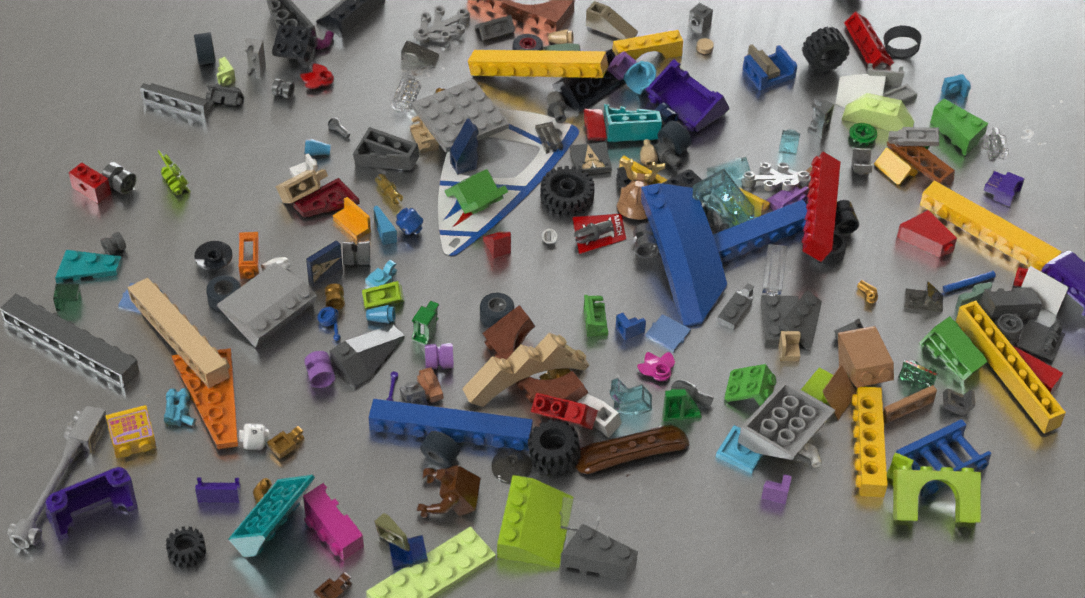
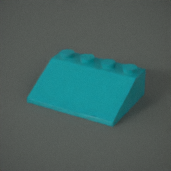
[228,475,315,557]

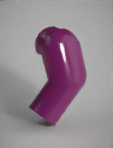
[314,31,334,50]

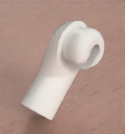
[261,257,291,271]
[799,443,822,468]

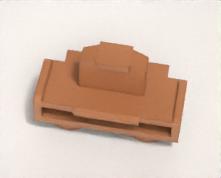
[417,367,444,402]

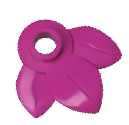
[637,352,675,381]

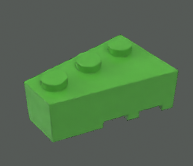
[930,99,988,156]
[919,316,988,380]

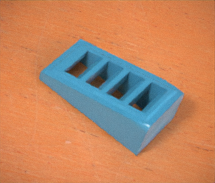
[373,206,397,245]

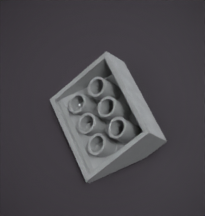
[217,262,317,348]
[738,381,835,460]

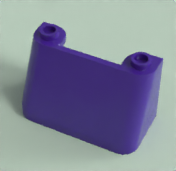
[646,59,730,132]
[1041,251,1085,316]
[45,467,138,541]

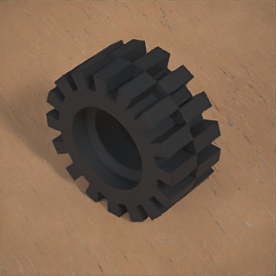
[166,526,206,568]

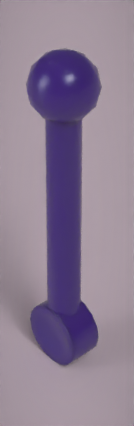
[386,371,398,401]

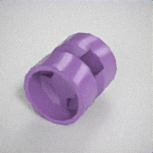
[425,343,454,369]
[304,351,335,388]

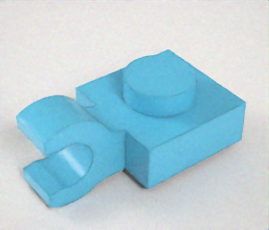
[365,260,397,288]

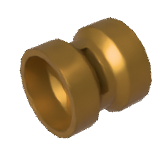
[325,283,345,310]

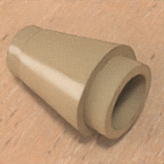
[548,29,574,44]

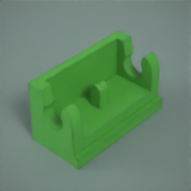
[583,295,608,337]

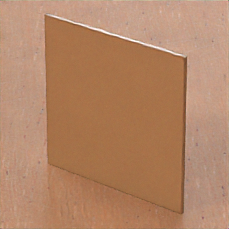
[822,364,856,420]

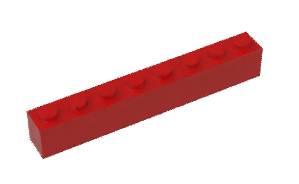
[802,152,841,262]

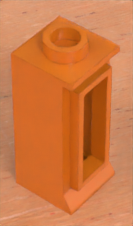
[238,232,260,279]

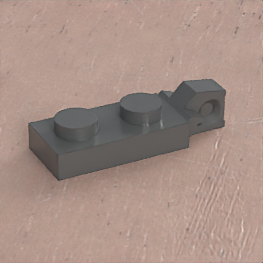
[717,283,754,330]

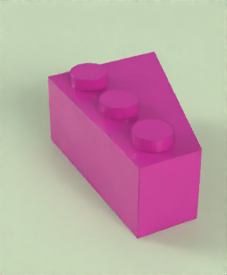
[303,483,364,560]

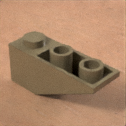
[585,1,638,40]

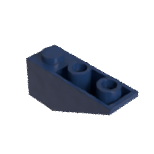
[450,118,479,175]

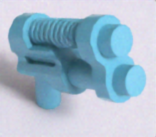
[164,388,196,427]

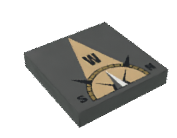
[570,142,612,174]

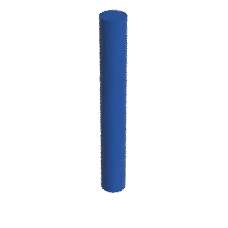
[943,271,996,293]

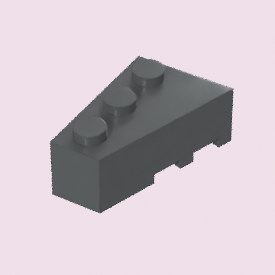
[353,127,420,170]
[980,287,1042,325]

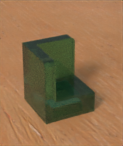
[53,284,82,311]

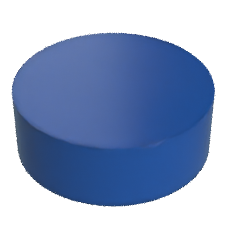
[317,307,338,327]

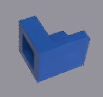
[615,313,646,340]

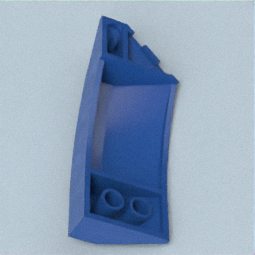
[641,183,727,327]

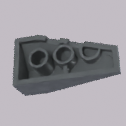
[330,324,405,389]

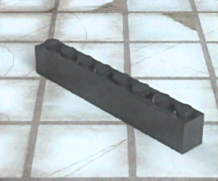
[0,293,139,387]

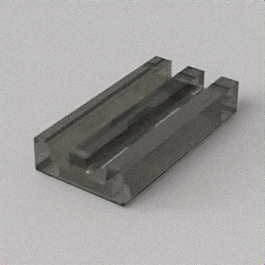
[535,122,563,154]

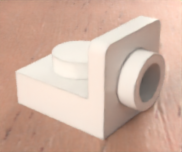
[289,154,318,177]

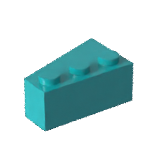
[604,104,662,142]

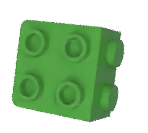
[724,364,776,406]

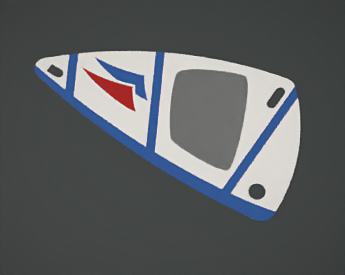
[438,109,579,256]

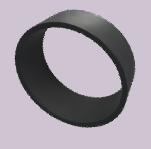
[884,25,922,58]

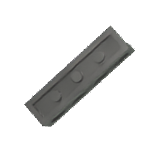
[140,83,215,119]

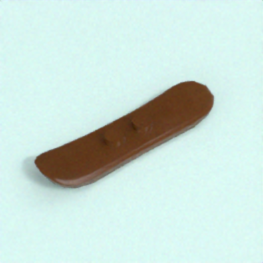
[575,425,690,474]

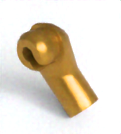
[857,280,878,303]
[253,478,272,504]

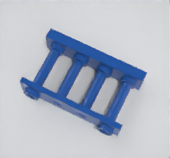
[896,419,992,497]

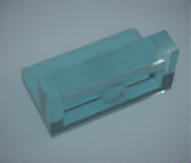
[707,157,751,185]

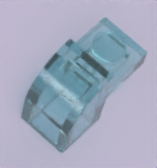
[610,378,652,415]

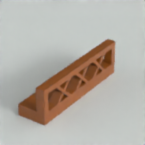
[887,141,955,185]

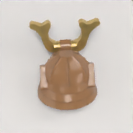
[617,158,665,220]

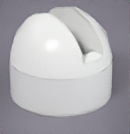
[542,228,557,244]

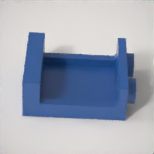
[742,45,798,90]

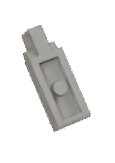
[888,127,939,146]

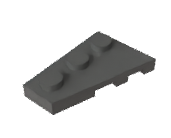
[761,295,799,345]

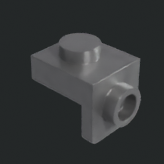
[852,148,873,175]
[399,382,428,406]
[943,388,976,416]

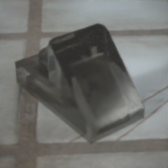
[904,281,943,312]

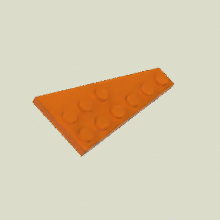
[171,348,238,449]

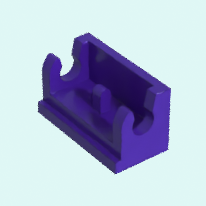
[195,477,241,503]

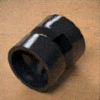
[835,200,860,235]

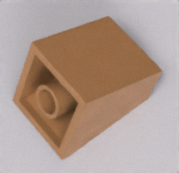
[838,326,894,387]

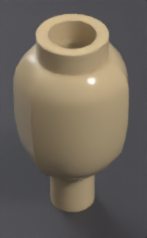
[640,139,658,169]

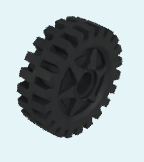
[540,166,595,216]

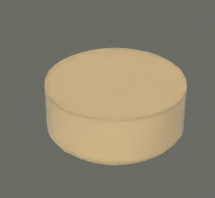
[696,38,714,54]

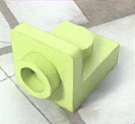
[217,57,236,87]

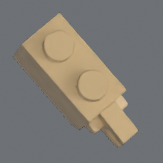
[275,169,328,203]

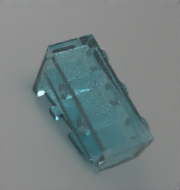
[692,169,754,226]

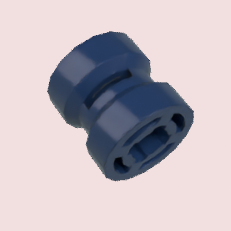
[655,103,679,126]

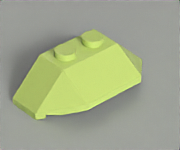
[842,93,914,131]

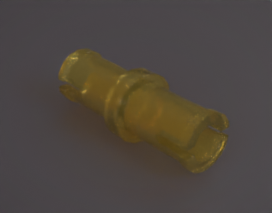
[375,174,403,205]

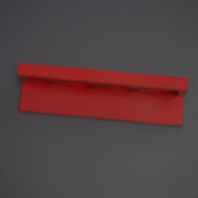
[844,11,894,69]

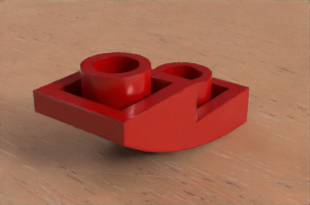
[584,109,606,141]

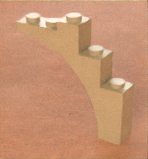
[462,333,590,407]

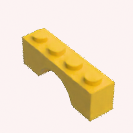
[612,30,683,61]

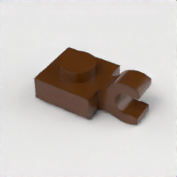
[314,572,352,598]

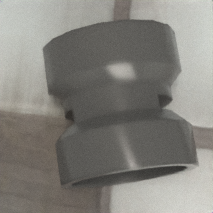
[272,78,295,99]
[100,232,126,255]

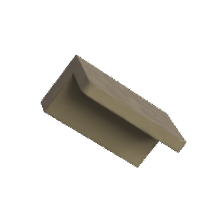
[748,44,780,80]

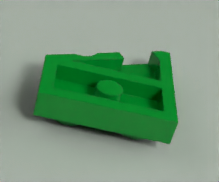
[662,389,702,421]

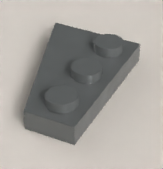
[779,290,822,350]

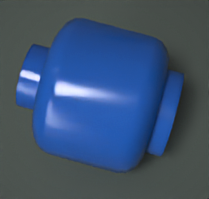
[396,207,423,235]

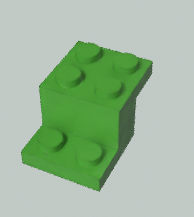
[444,169,508,214]

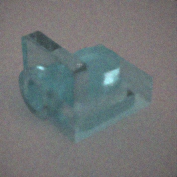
[779,129,800,155]

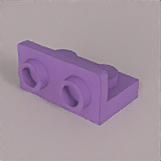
[766,186,809,211]

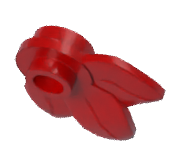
[300,63,334,89]

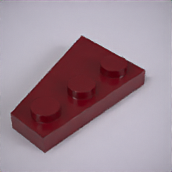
[293,178,360,217]

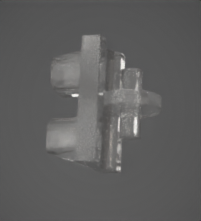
[979,127,1009,162]

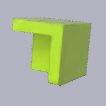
[887,453,914,485]

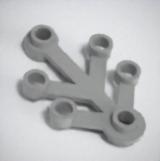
[413,6,470,44]
[742,162,811,191]

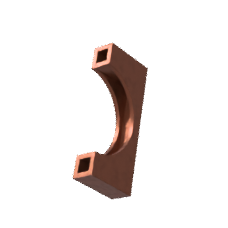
[467,0,575,33]
[482,305,589,420]

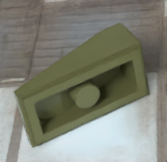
[374,513,411,551]

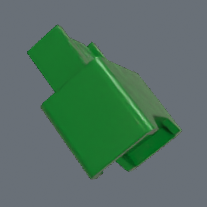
[412,300,439,345]

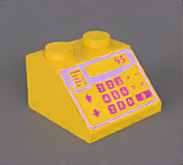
[105,405,157,459]

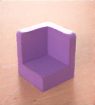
[607,51,637,80]
[761,474,792,504]

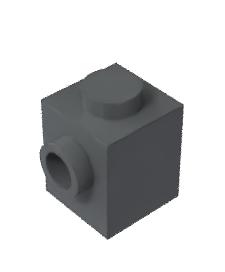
[688,3,713,33]

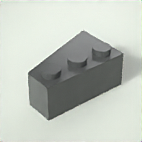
[560,523,638,581]

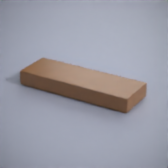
[883,385,937,424]

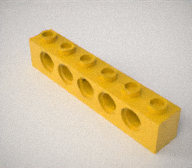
[852,386,887,498]

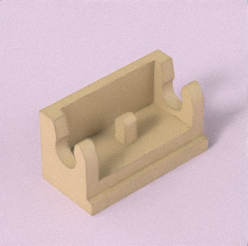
[410,116,439,153]

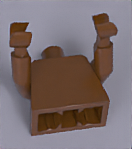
[416,465,481,518]

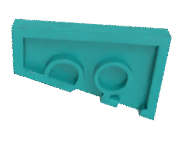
[55,250,122,283]

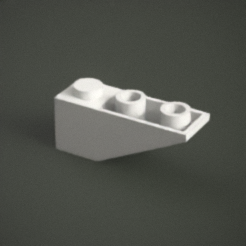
[577,394,622,438]

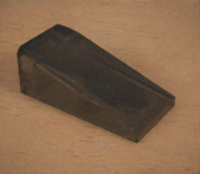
[401,41,439,67]

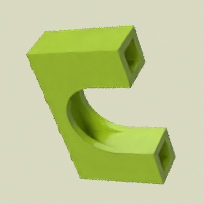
[893,466,981,523]

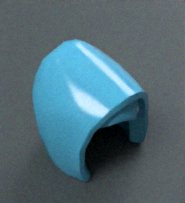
[623,61,656,94]

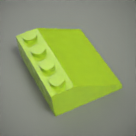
[497,475,574,568]

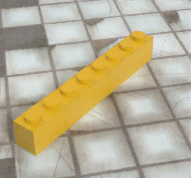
[468,50,608,78]
[920,180,1062,271]
[956,301,1066,433]

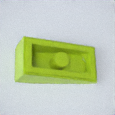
[362,281,405,309]

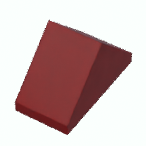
[483,231,511,258]

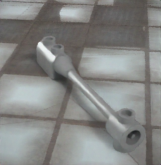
[8,406,107,549]

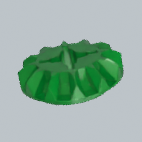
[849,123,878,146]

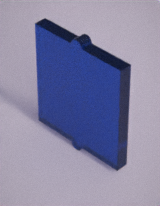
[389,535,428,570]

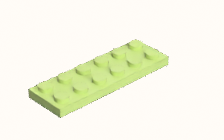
[366,526,496,598]

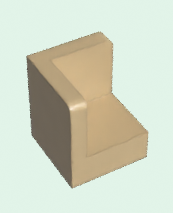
[778,331,801,361]

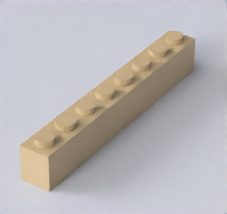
[127,277,230,388]

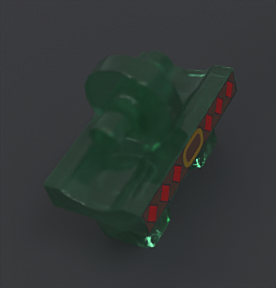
[898,359,938,389]

